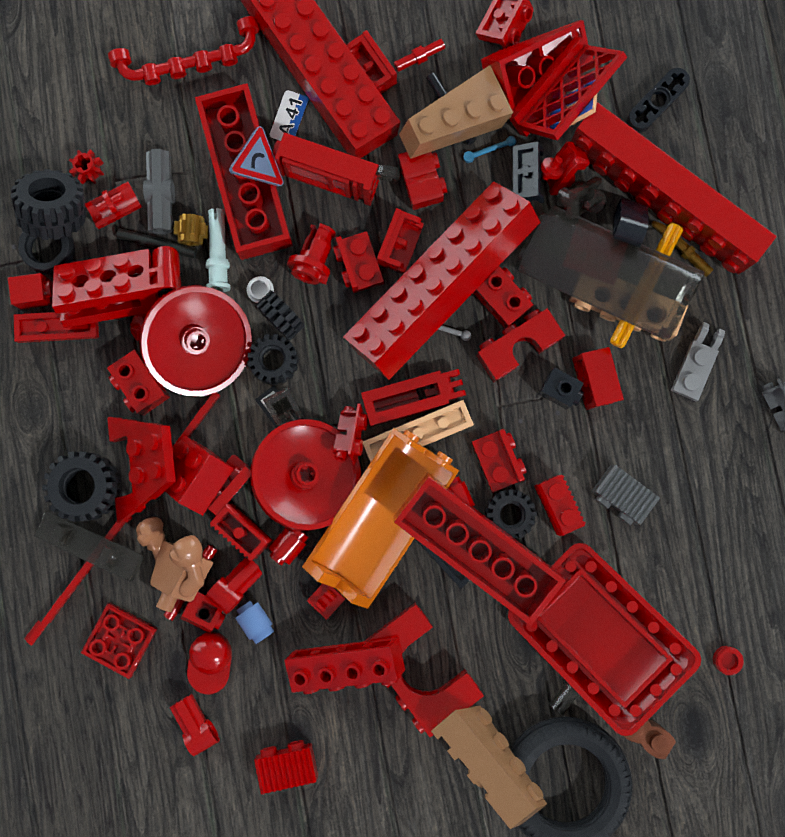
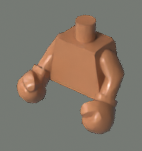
[136,517,213,612]

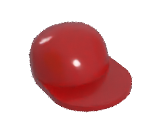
[187,632,232,694]

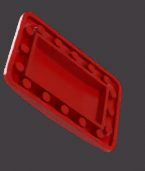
[508,543,701,736]

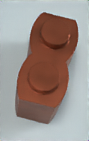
[624,720,676,759]

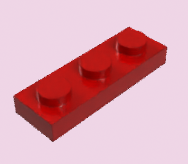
[14,312,99,343]

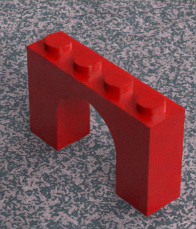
[365,602,484,737]

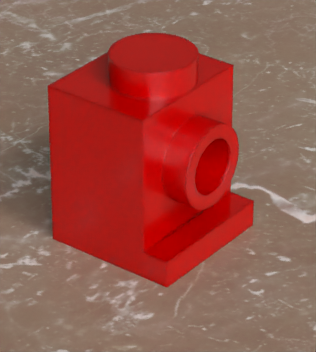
[179,592,226,633]

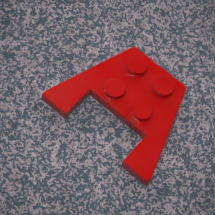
[107,417,176,523]

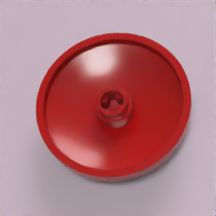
[139,285,252,396]
[250,419,361,531]

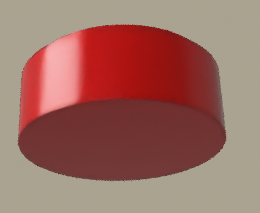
[713,646,744,675]

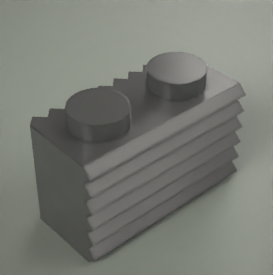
[591,465,660,526]

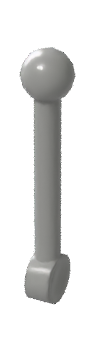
[438,325,471,341]

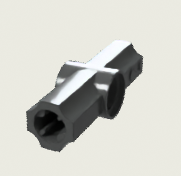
[143,149,175,235]

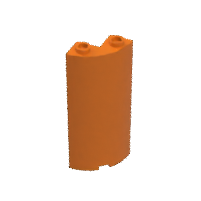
[302,428,459,609]

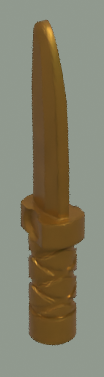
[651,221,714,277]

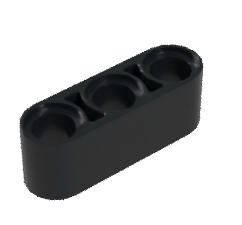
[612,197,648,247]

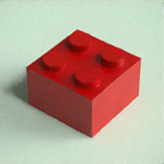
[165,435,234,516]

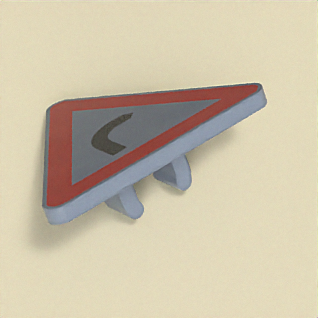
[229,126,284,187]

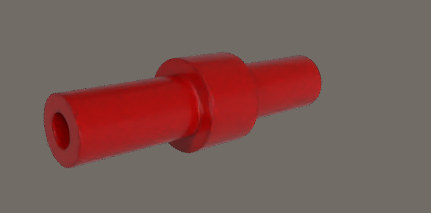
[394,39,445,72]

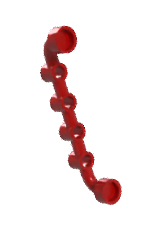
[108,16,260,86]

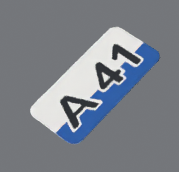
[270,90,308,141]

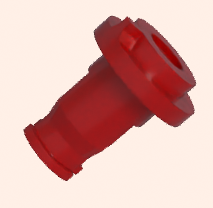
[287,223,336,285]

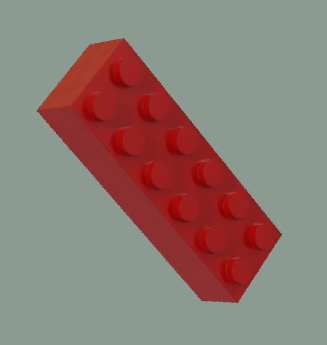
[195,83,293,260]
[393,472,566,626]

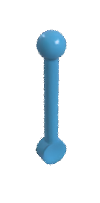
[463,136,516,163]

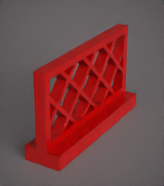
[509,37,627,141]

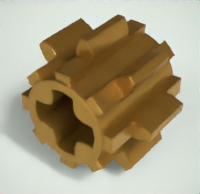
[173,214,208,246]

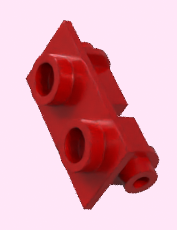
[333,404,368,465]

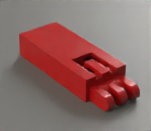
[361,369,466,427]

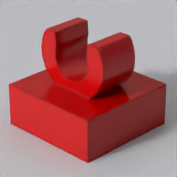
[307,583,346,620]

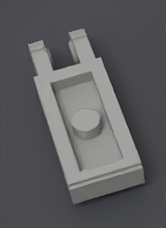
[671,322,725,401]

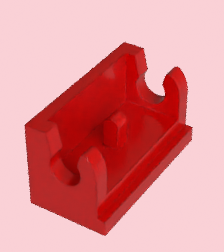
[346,30,397,94]
[377,208,424,274]
[572,347,624,410]

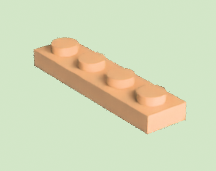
[363,400,474,462]

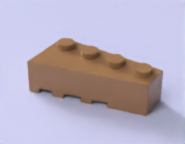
[399,65,513,159]
[431,706,547,829]

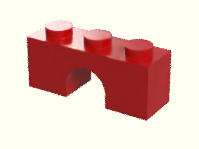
[476,308,565,383]

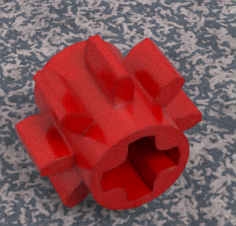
[69,150,104,184]

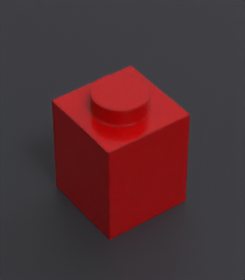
[8,273,53,309]

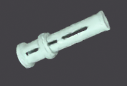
[206,208,230,292]

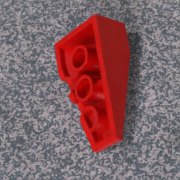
[481,20,588,111]

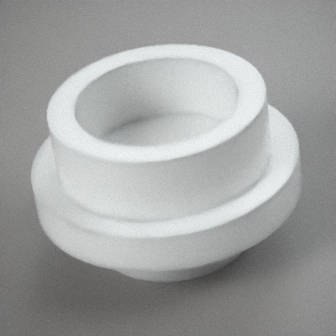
[247,276,274,303]

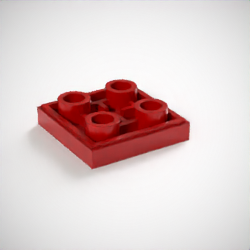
[81,603,158,679]

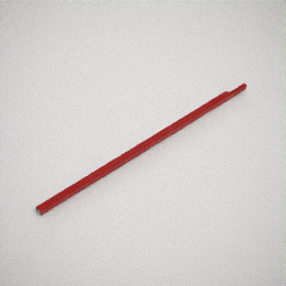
[24,392,221,646]

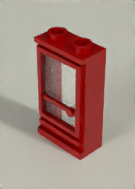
[273,132,379,206]

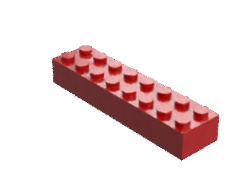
[240,0,400,158]
[571,102,777,275]
[343,181,541,380]

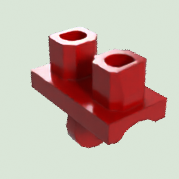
[540,142,590,195]
[85,182,142,229]

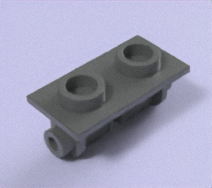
[761,378,785,432]

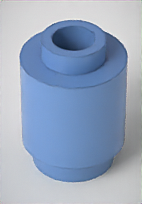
[235,601,274,644]

